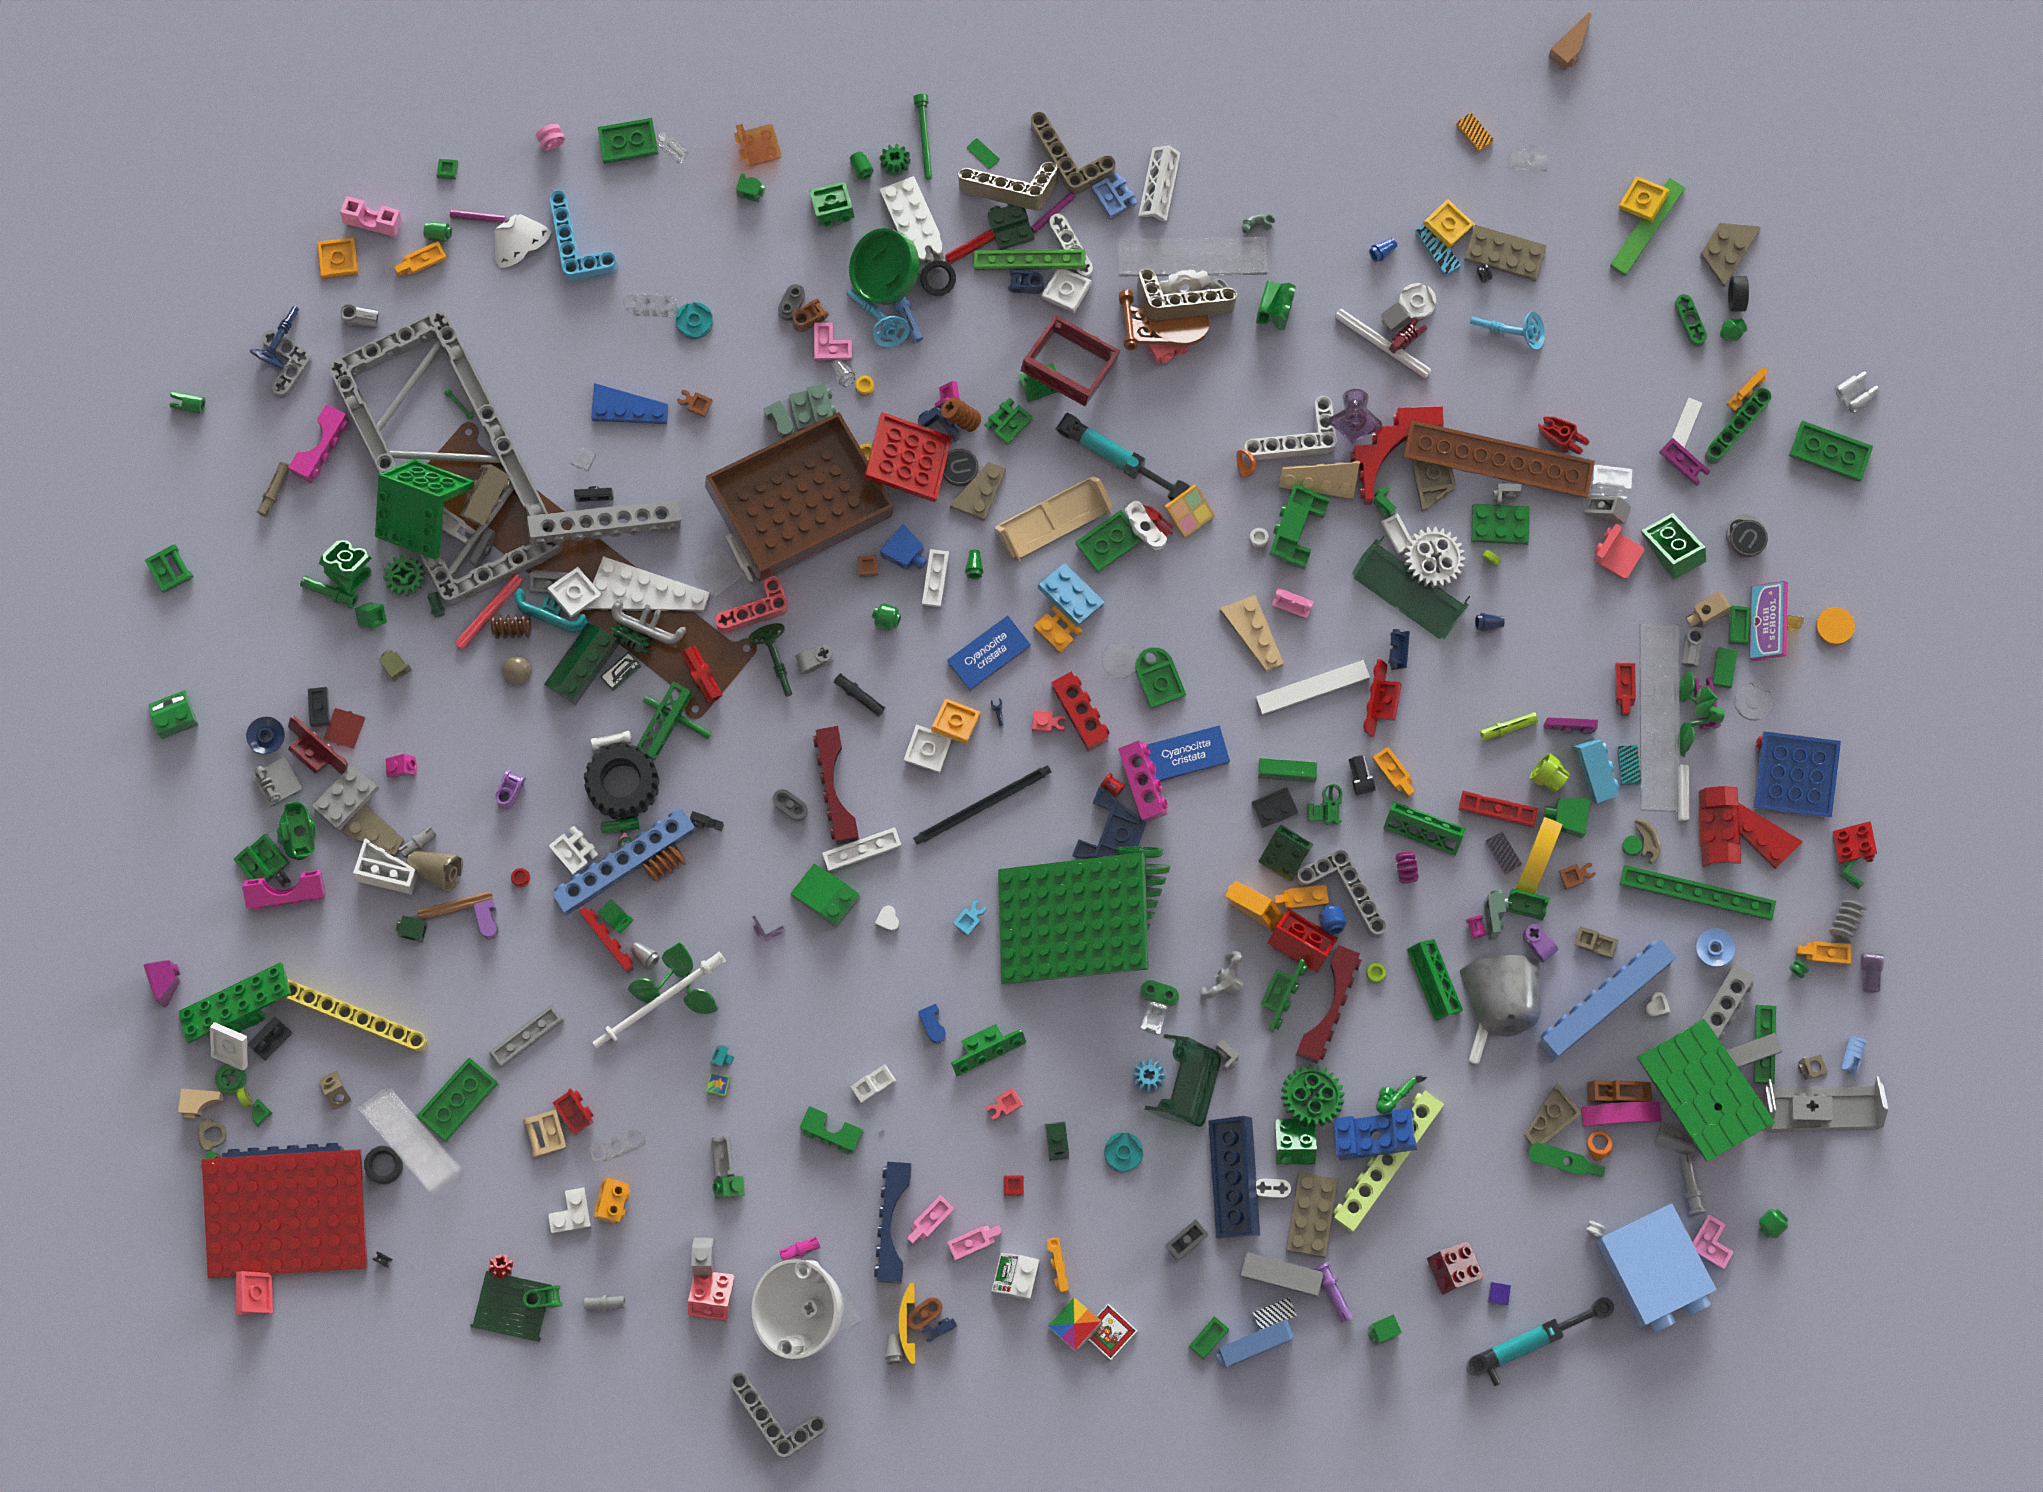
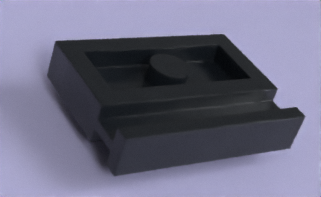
[1252,787,1298,828]

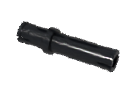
[833,673,886,717]

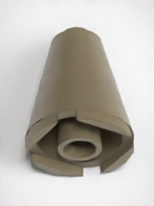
[406,851,463,892]

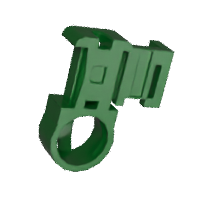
[1307,784,1343,824]

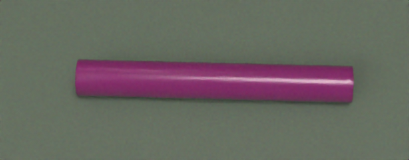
[1031,192,1076,233]
[450,210,506,223]

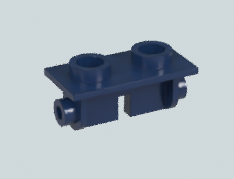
[1388,629,1410,670]

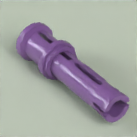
[1313,1262,1353,1322]

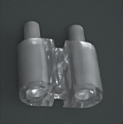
[1834,372,1879,413]

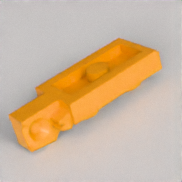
[394,241,447,277]
[1726,367,1769,412]
[1372,747,1415,798]
[1274,884,1329,909]
[1796,941,1851,965]
[1047,1237,1070,1294]

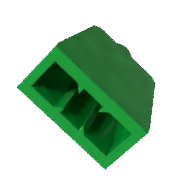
[1543,798,1590,838]

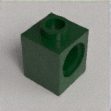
[396,915,428,943]

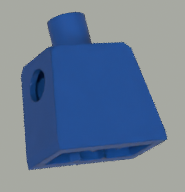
[880,524,928,570]

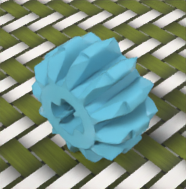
[1132,1059,1166,1093]

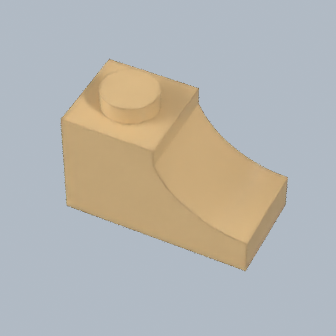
[178,1089,224,1119]

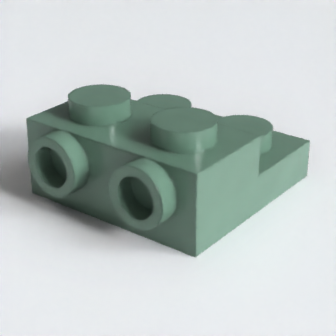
[789,383,836,431]
[1484,890,1509,940]

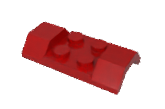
[1699,786,1742,867]

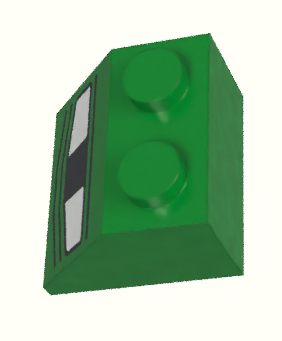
[149,690,198,739]

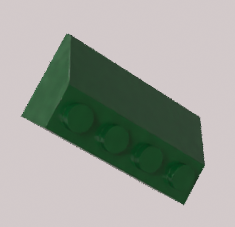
[544,623,619,705]

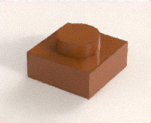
[858,555,878,577]

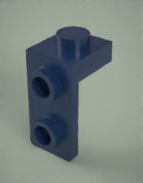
[918,406,959,442]

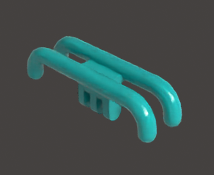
[514,588,588,633]

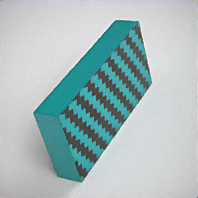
[1617,745,1641,785]

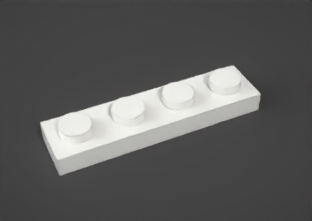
[822,827,902,872]

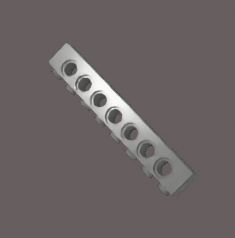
[527,499,682,546]

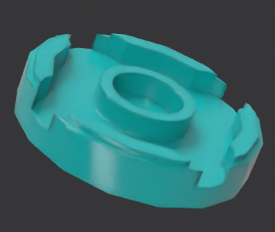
[676,302,713,339]
[1104,1133,1143,1172]

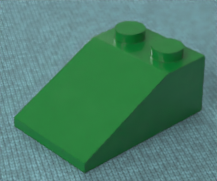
[1641,513,1707,579]
[790,864,860,928]

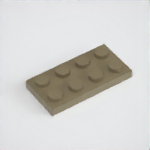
[1464,225,1546,281]
[1286,1172,1338,1257]

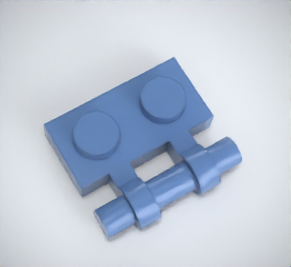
[1092,173,1137,219]

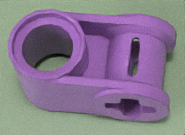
[495,770,526,809]
[1523,924,1559,962]

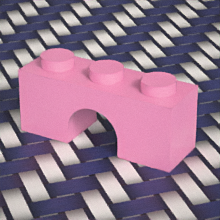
[340,196,402,237]

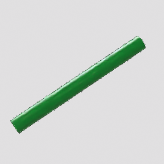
[643,695,712,739]

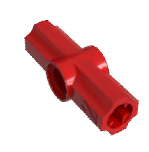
[681,646,723,703]

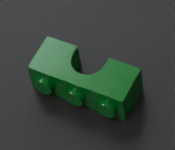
[799,1106,864,1154]

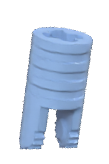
[1841,1036,1867,1075]

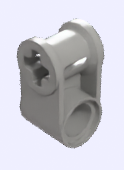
[795,645,833,674]

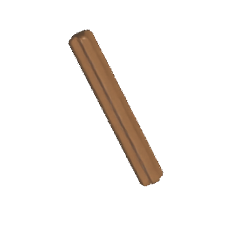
[417,891,493,920]

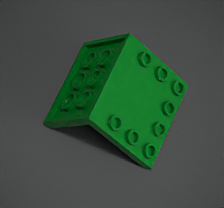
[375,459,474,560]

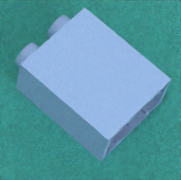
[1596,1204,1717,1333]

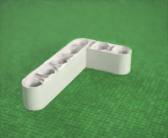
[1244,396,1336,461]

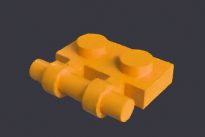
[1033,605,1083,654]

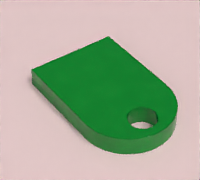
[1135,647,1186,709]

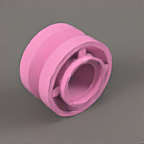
[536,124,565,151]

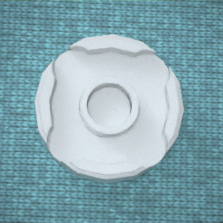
[1399,283,1436,320]

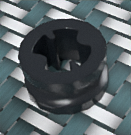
[1476,264,1492,283]
[273,868,291,887]
[372,1251,393,1268]

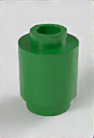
[849,151,874,180]
[423,222,452,242]

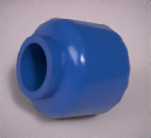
[1319,904,1346,935]

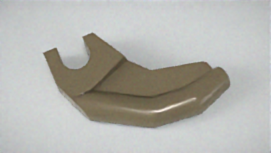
[1635,818,1662,864]

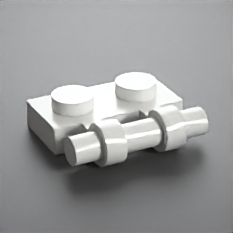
[549,826,599,876]

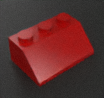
[1267,909,1338,973]

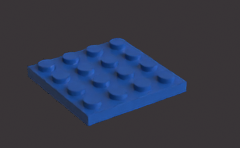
[1754,731,1841,817]

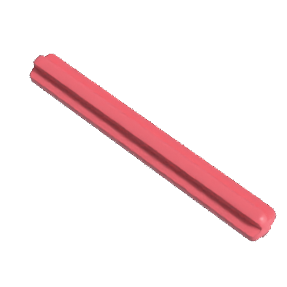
[455,574,523,650]

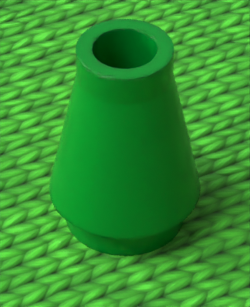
[965,549,984,579]

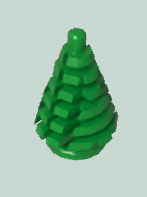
[1117,846,1171,930]

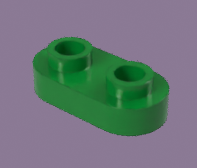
[1141,980,1179,1007]

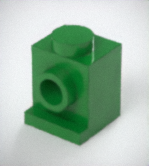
[736,173,766,202]

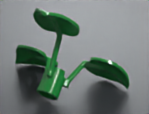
[1676,670,1725,757]
[628,942,718,1014]

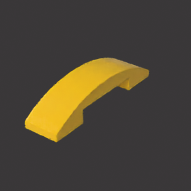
[1516,817,1563,894]
[899,1283,915,1365]

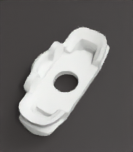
[1159,270,1211,295]
[1125,501,1167,550]

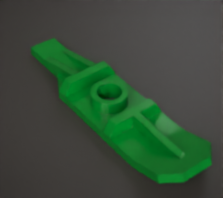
[1529,1142,1605,1177]

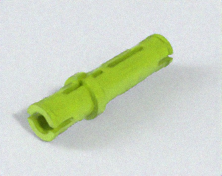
[1480,712,1538,742]

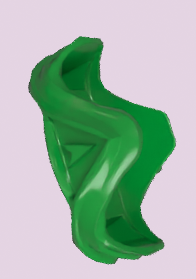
[276,801,316,860]

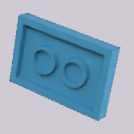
[1038,563,1105,627]

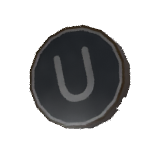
[943,449,978,486]
[1729,520,1768,557]

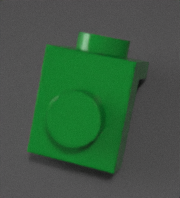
[1373,485,1397,517]
[712,1176,745,1199]

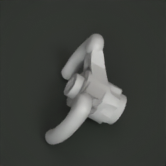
[1200,951,1243,999]

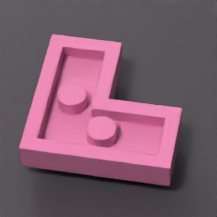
[814,323,852,361]
[1692,1215,1734,1269]

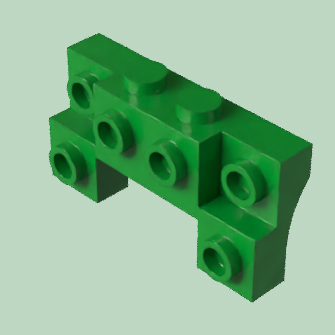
[1269,484,1330,570]

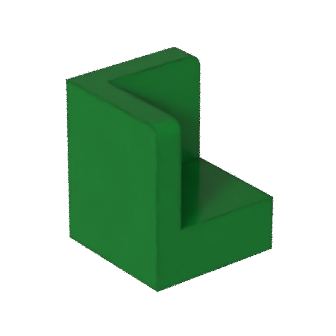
[354,602,387,629]

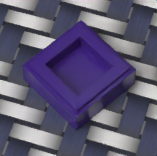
[1488,1282,1511,1306]

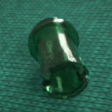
[427,592,446,617]

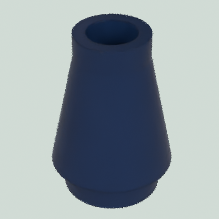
[1475,613,1505,632]

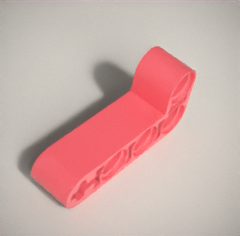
[715,577,788,633]

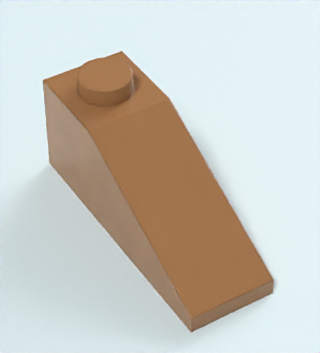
[1549,13,1591,70]

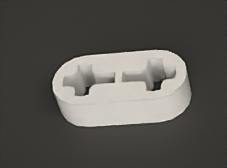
[1256,1179,1291,1198]

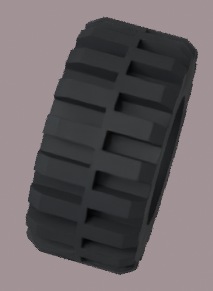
[584,743,659,820]

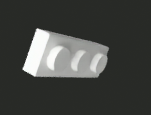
[922,549,949,608]

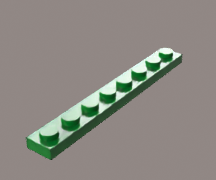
[1619,865,1776,921]

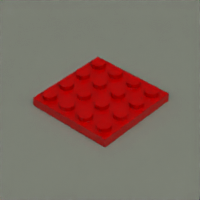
[864,412,952,502]

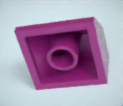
[143,960,181,1007]

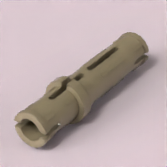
[256,462,289,517]

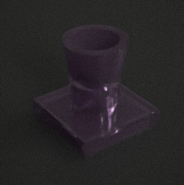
[1329,389,1382,443]

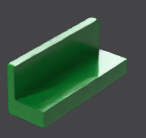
[1258,758,1317,783]

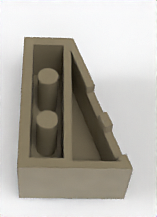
[459,464,510,526]

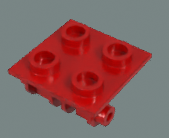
[1833,821,1877,864]

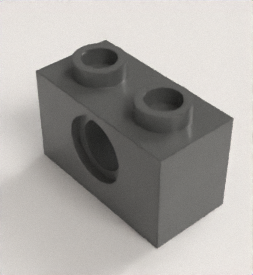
[1165,1219,1209,1262]

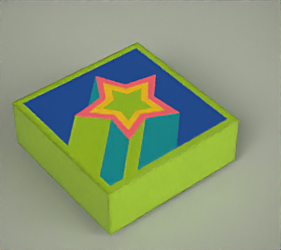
[706,1073,730,1097]

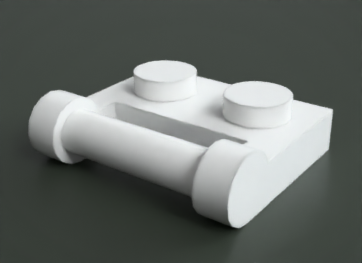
[591,731,632,750]

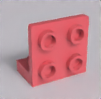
[688,1272,734,1321]

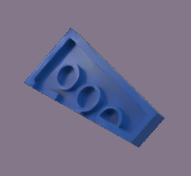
[591,383,668,424]

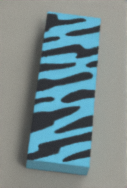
[1415,225,1461,276]

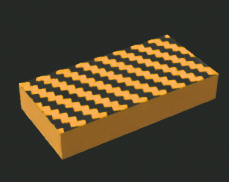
[1456,112,1494,152]

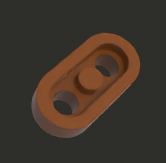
[907,1297,943,1330]

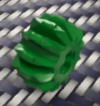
[879,143,911,176]

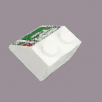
[992,1253,1039,1301]

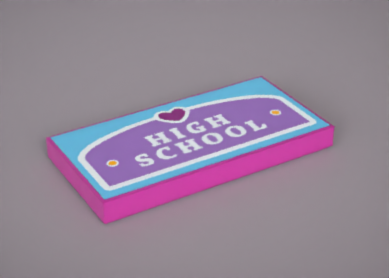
[1750,581,1788,661]

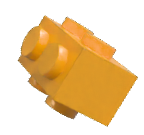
[593,1178,630,1224]

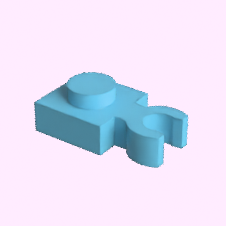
[953,900,986,936]

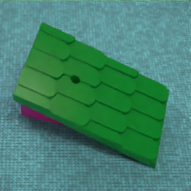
[1636,1019,1775,1162]

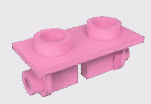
[1272,588,1314,619]

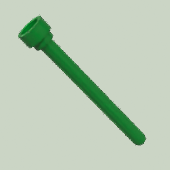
[913,94,932,180]

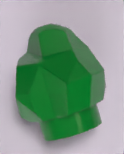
[1720,318,1747,341]

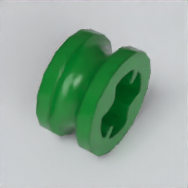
[1789,960,1809,978]

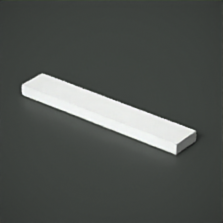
[1256,660,1370,715]

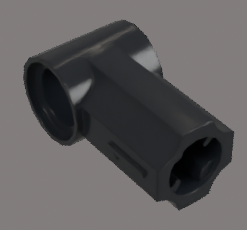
[1348,755,1376,796]

